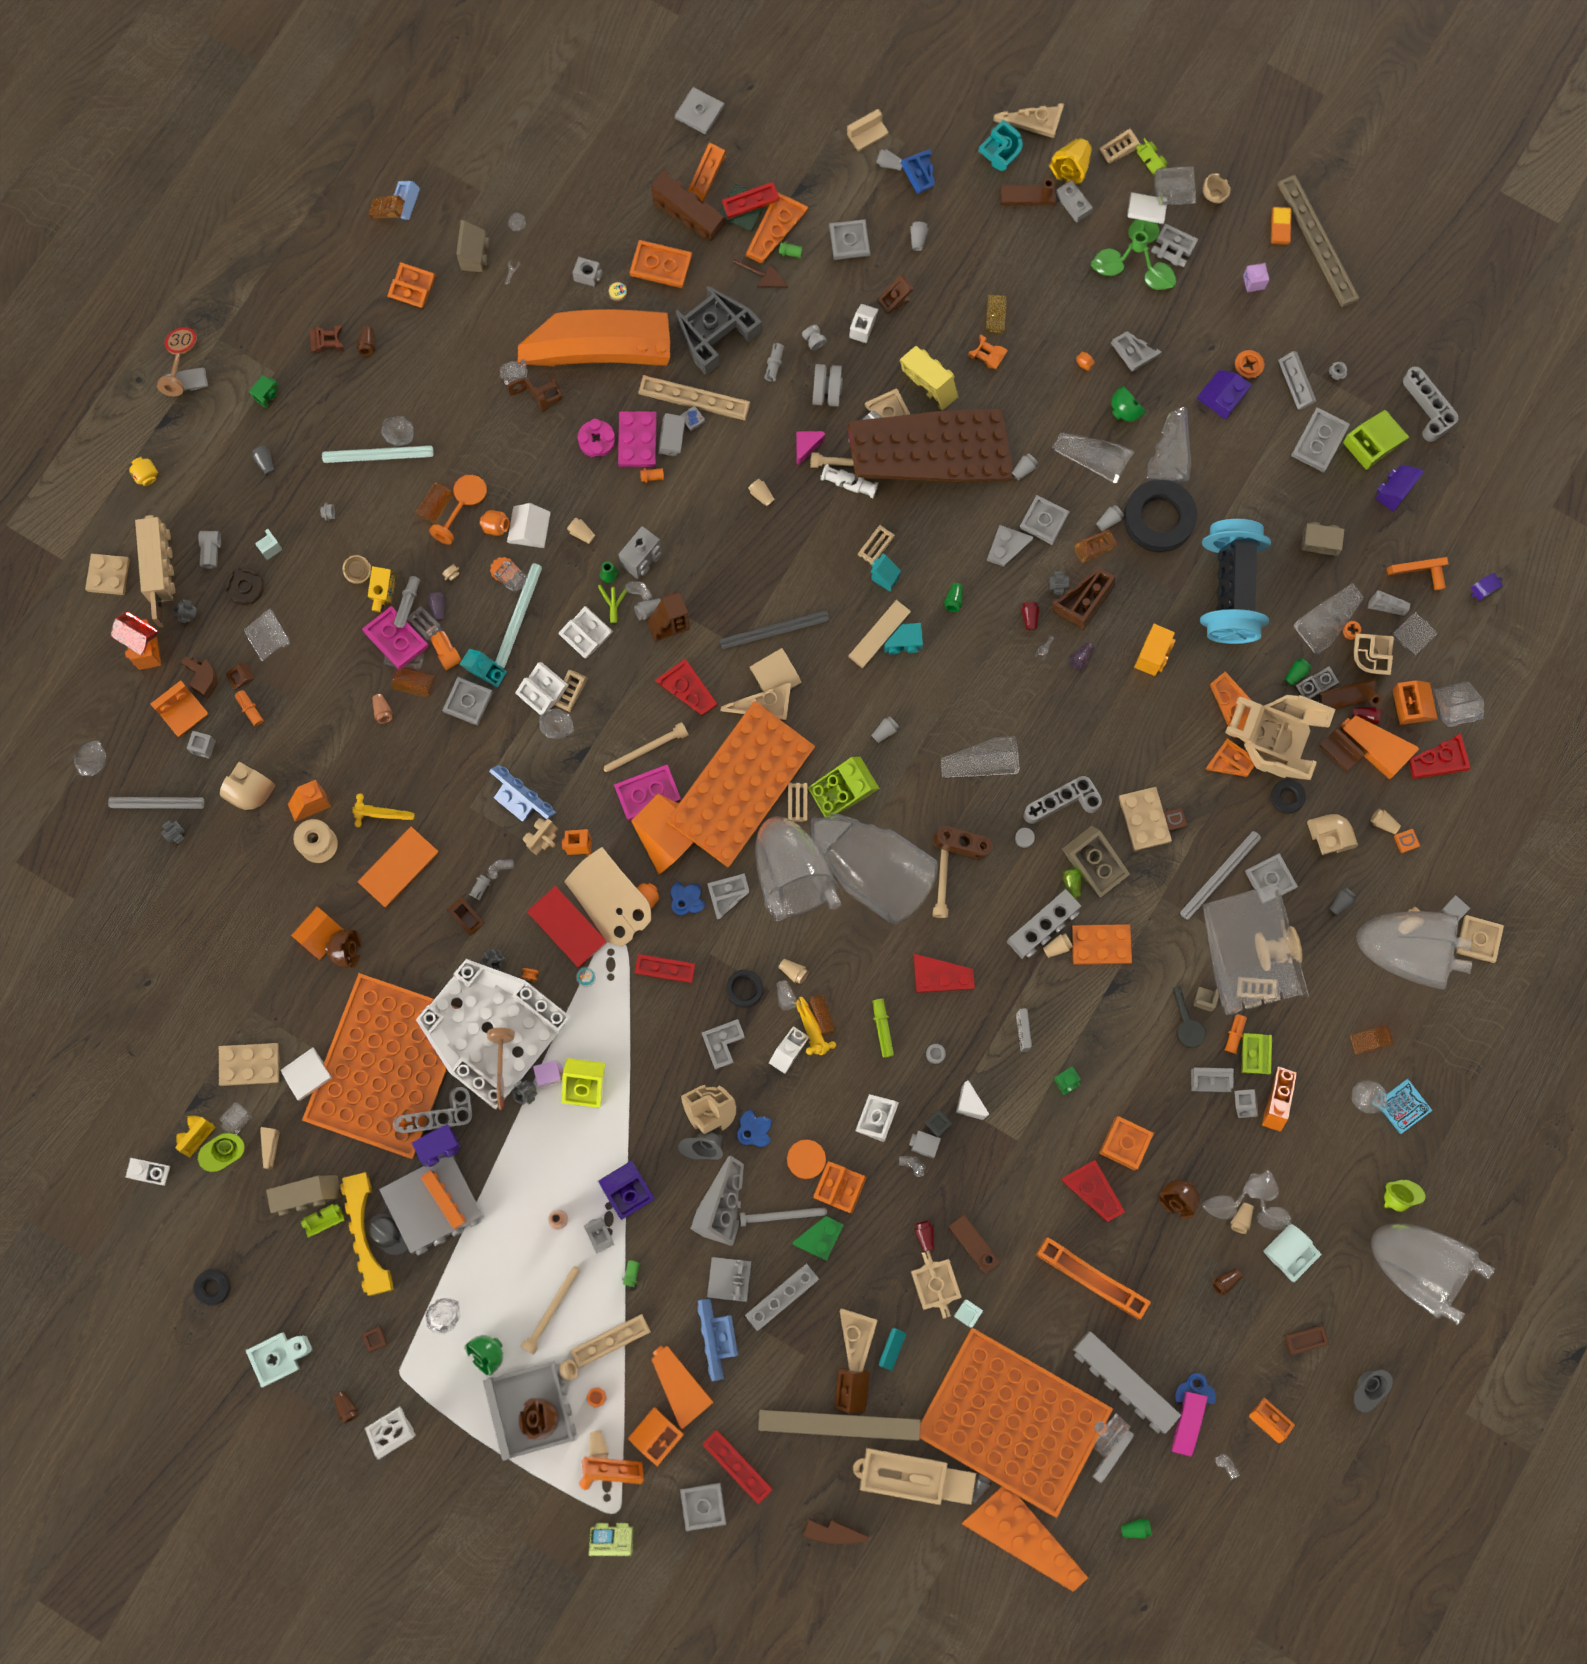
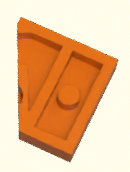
[1205,738,1255,777]

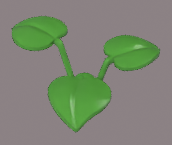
[1091,219,1176,290]

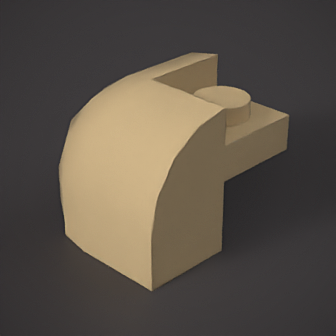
[1353,633,1394,675]
[220,762,276,810]
[1307,814,1358,855]
[681,1085,736,1134]

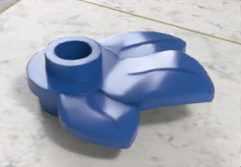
[670,882,706,915]
[737,1110,771,1147]
[1175,1373,1216,1404]

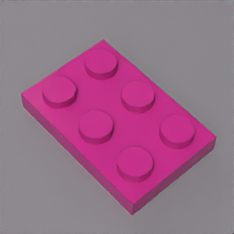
[618,412,657,467]
[362,606,429,670]
[614,765,681,821]

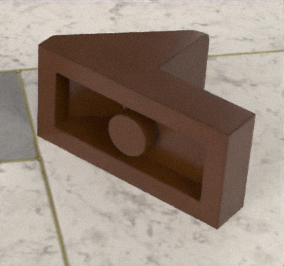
[878,275,914,313]

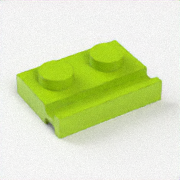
[1241,1033,1272,1075]

